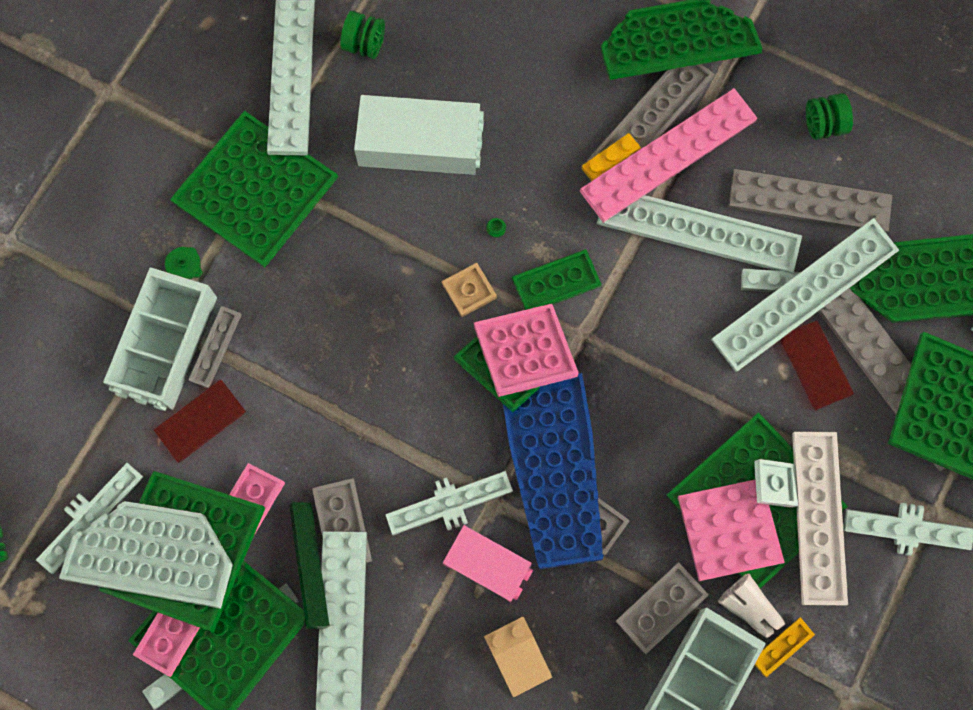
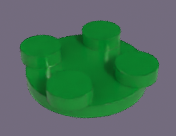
[165,247,203,280]

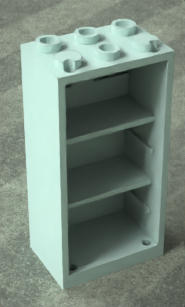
[354,95,484,175]
[103,267,217,411]
[644,608,766,710]

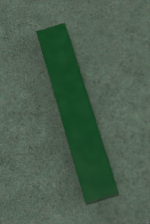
[289,502,330,629]

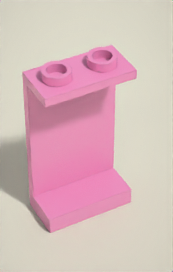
[443,525,533,603]

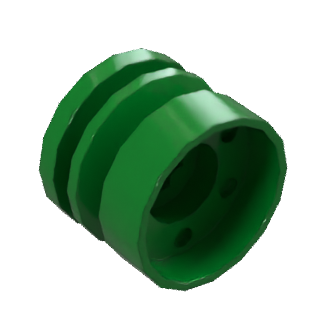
[340,11,385,60]
[806,93,853,140]

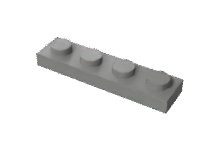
[188,306,242,389]

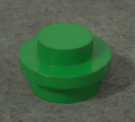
[486,218,506,238]

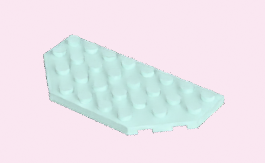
[59,501,233,609]

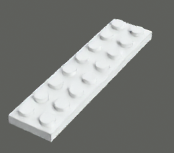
[792,432,848,606]

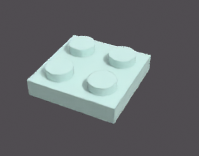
[754,459,798,508]

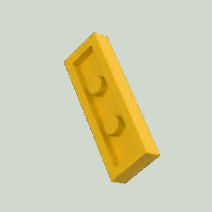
[581,133,641,181]
[755,617,815,677]

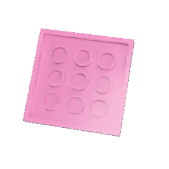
[474,304,579,397]
[678,480,785,581]

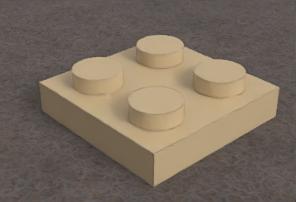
[442,263,497,317]

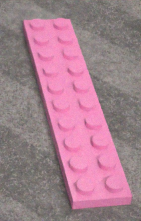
[580,88,758,223]
[133,463,285,677]

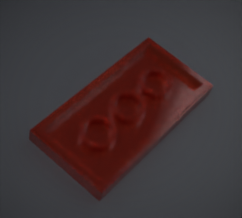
[780,321,854,411]
[154,380,246,463]

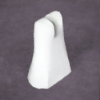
[718,574,785,638]

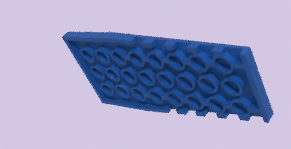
[503,373,604,569]

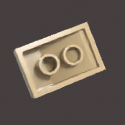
[484,617,552,698]

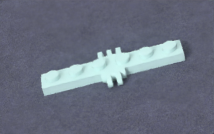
[36,463,143,574]
[385,471,513,535]
[843,503,973,556]

